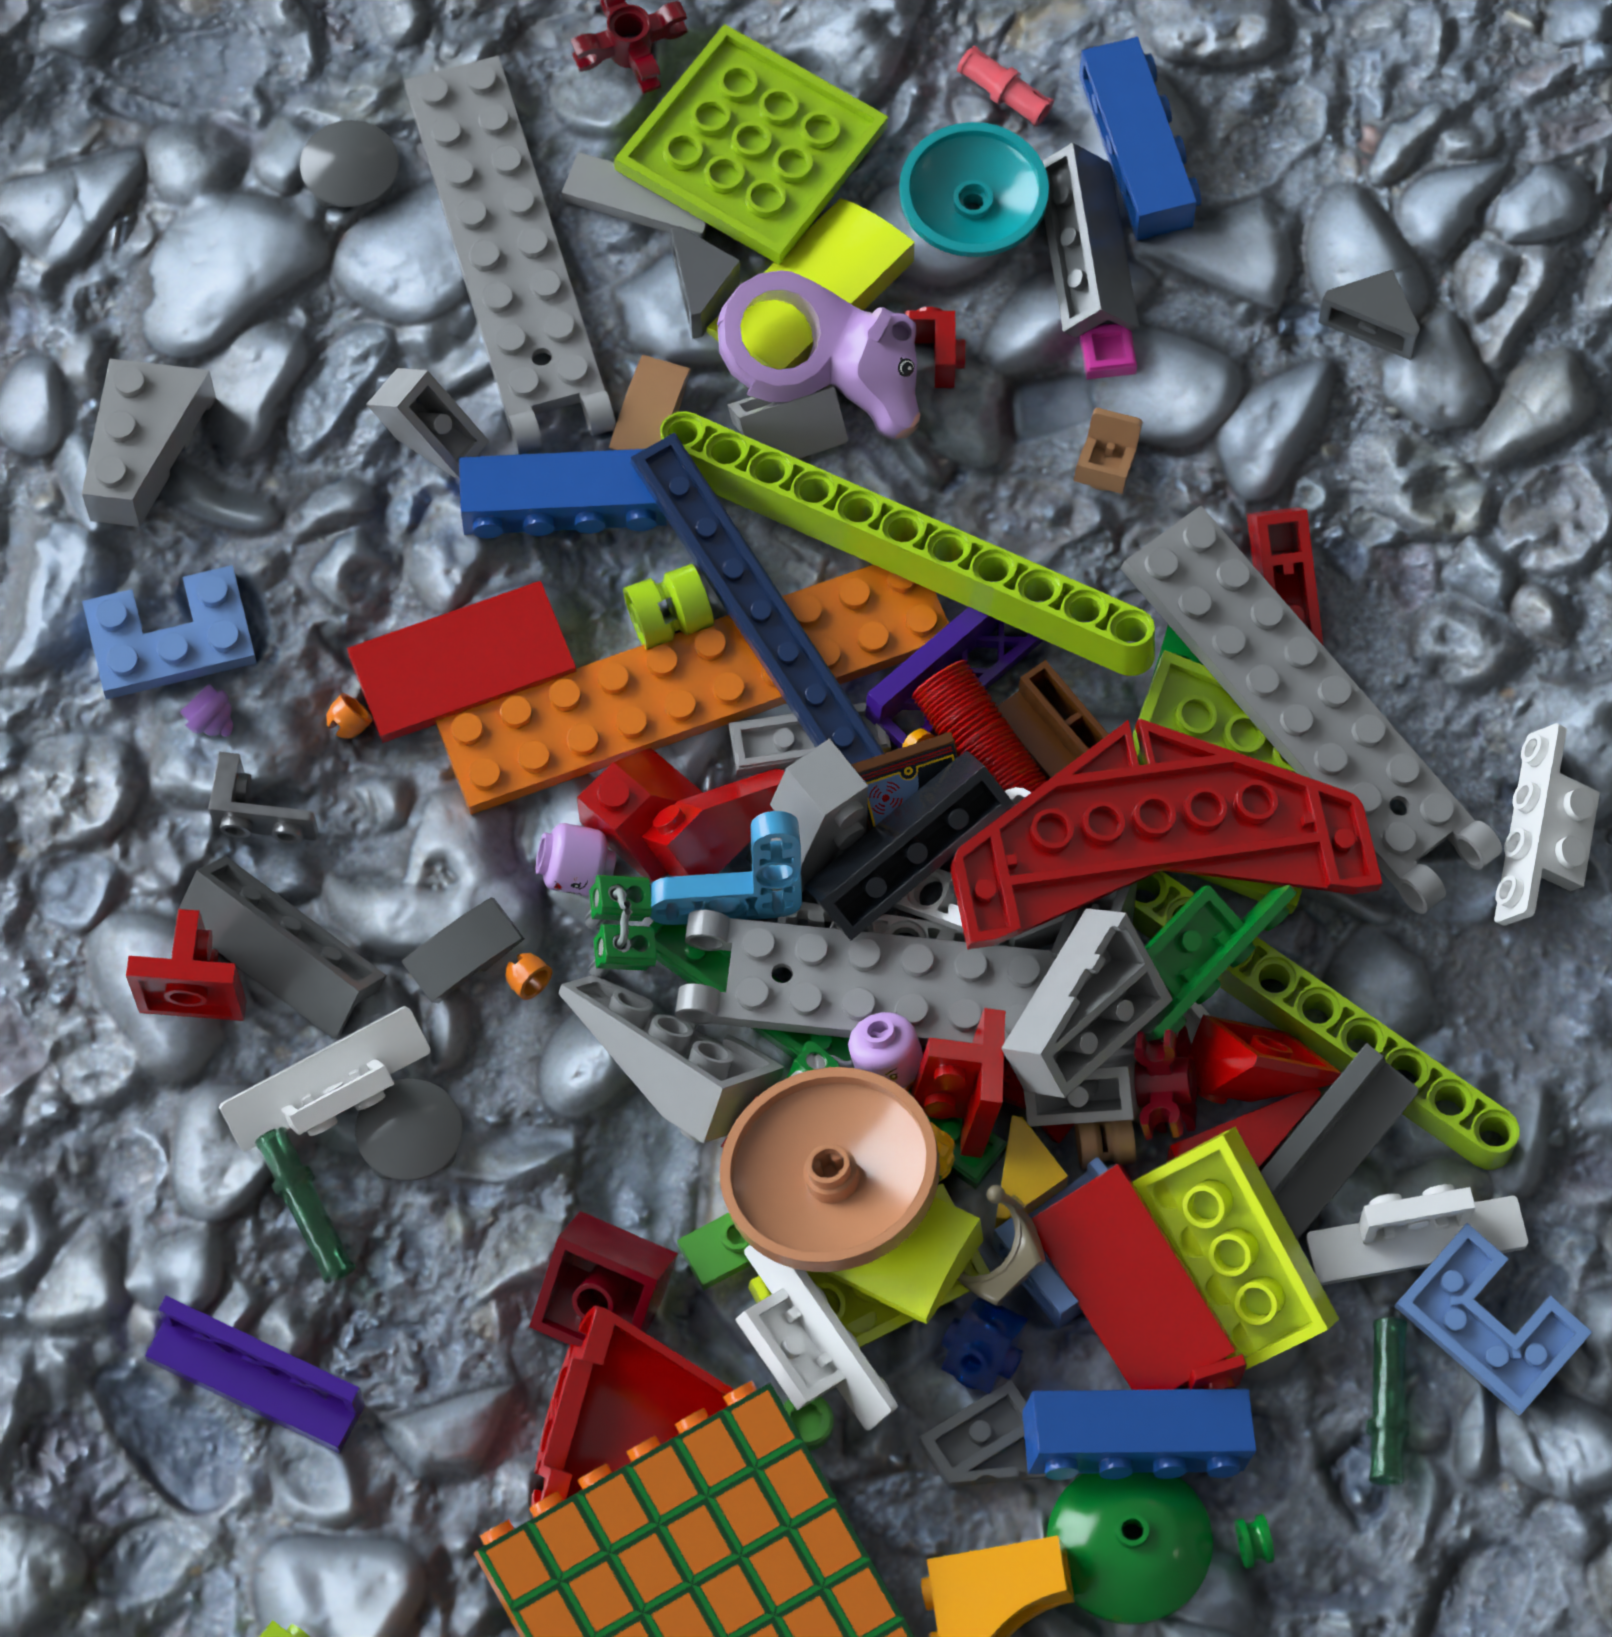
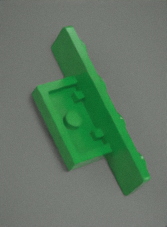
[1135,885,1297,1042]

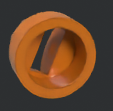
[326,693,373,739]
[505,953,552,1000]

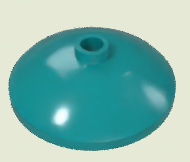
[899,122,1049,257]

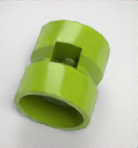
[623,564,714,650]

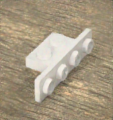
[1494,723,1600,926]
[219,1006,430,1151]
[1306,1184,1528,1286]
[735,1245,898,1430]

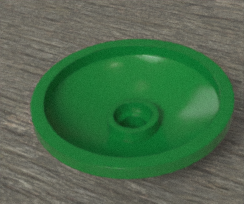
[1047,1472,1213,1625]

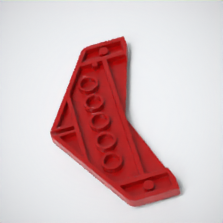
[951,718,1383,950]

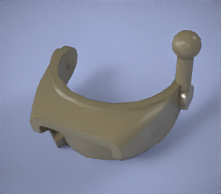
[957,1185,1046,1306]

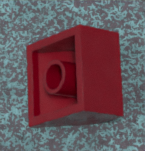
[529,1211,678,1346]

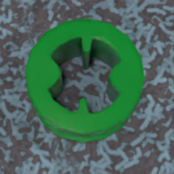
[1235,1514,1275,1569]

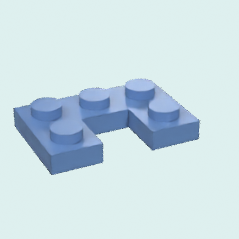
[82,565,257,700]
[1394,1223,1592,1416]

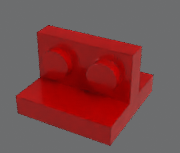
[126,909,247,1021]
[910,1008,1006,1158]

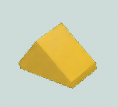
[995,1116,1068,1229]

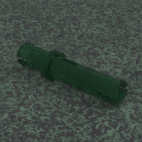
[255,1127,356,1284]
[1366,1317,1410,1486]

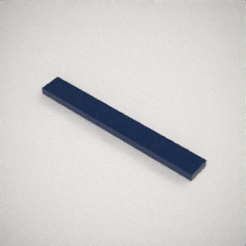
[631,432,884,764]

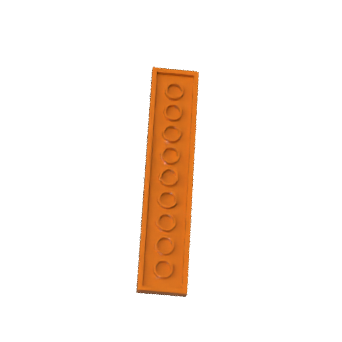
[436,564,949,815]

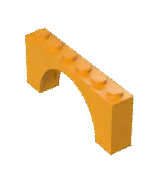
[921,1535,1075,1637]

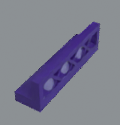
[865,607,1044,749]
[145,1295,365,1454]

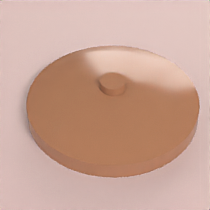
[720,1067,940,1272]

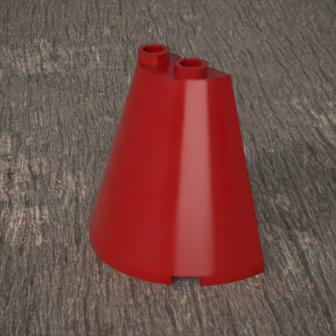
[532,1306,735,1518]

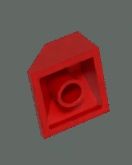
[577,748,703,883]
[1189,1014,1342,1104]

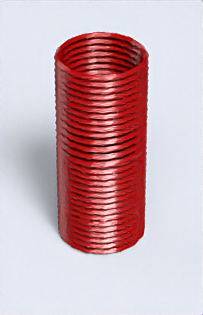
[912,660,1047,793]

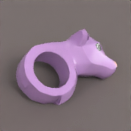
[717,270,921,439]

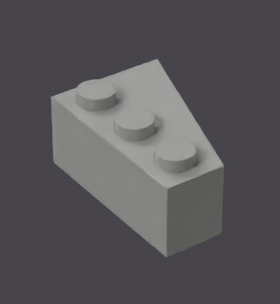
[82,359,216,527]
[746,738,868,891]
[1001,908,1173,1098]

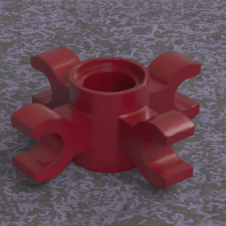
[571,0,688,94]
[1134,1025,1197,1139]

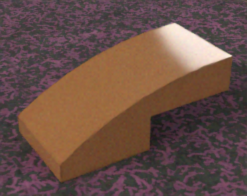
[609,355,691,450]

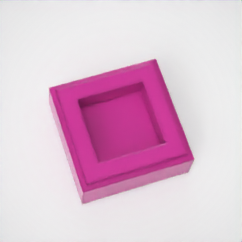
[1080,323,1137,380]

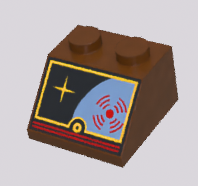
[851,732,959,832]

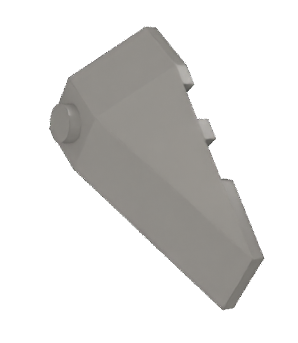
[558,975,785,1144]

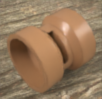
[1074,1120,1136,1170]

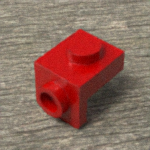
[905,307,965,388]

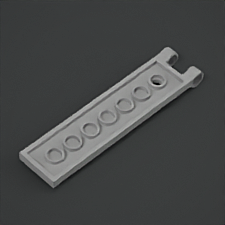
[404,55,616,455]
[1120,505,1502,914]
[675,910,1149,1056]

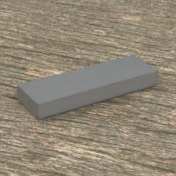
[562,152,709,240]
[729,702,891,777]

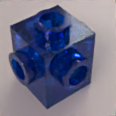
[941,1296,1028,1394]

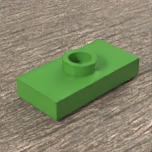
[677,1213,752,1291]

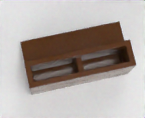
[996,660,1108,781]

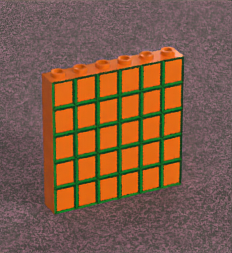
[474,1380,915,1637]

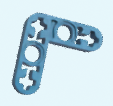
[650,811,802,925]

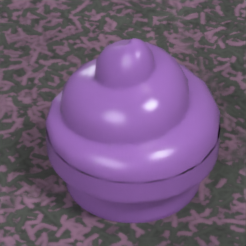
[180,683,233,737]

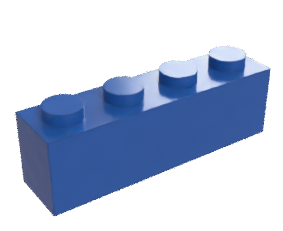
[1079,36,1202,241]
[459,449,667,538]
[1022,1389,1256,1480]

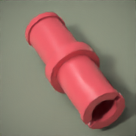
[957,45,1054,127]

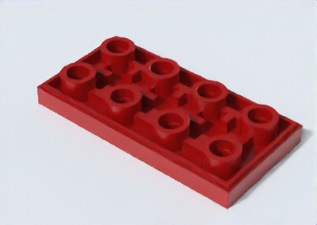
[347,580,577,743]
[1031,1163,1237,1390]

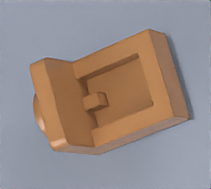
[1073,408,1143,494]

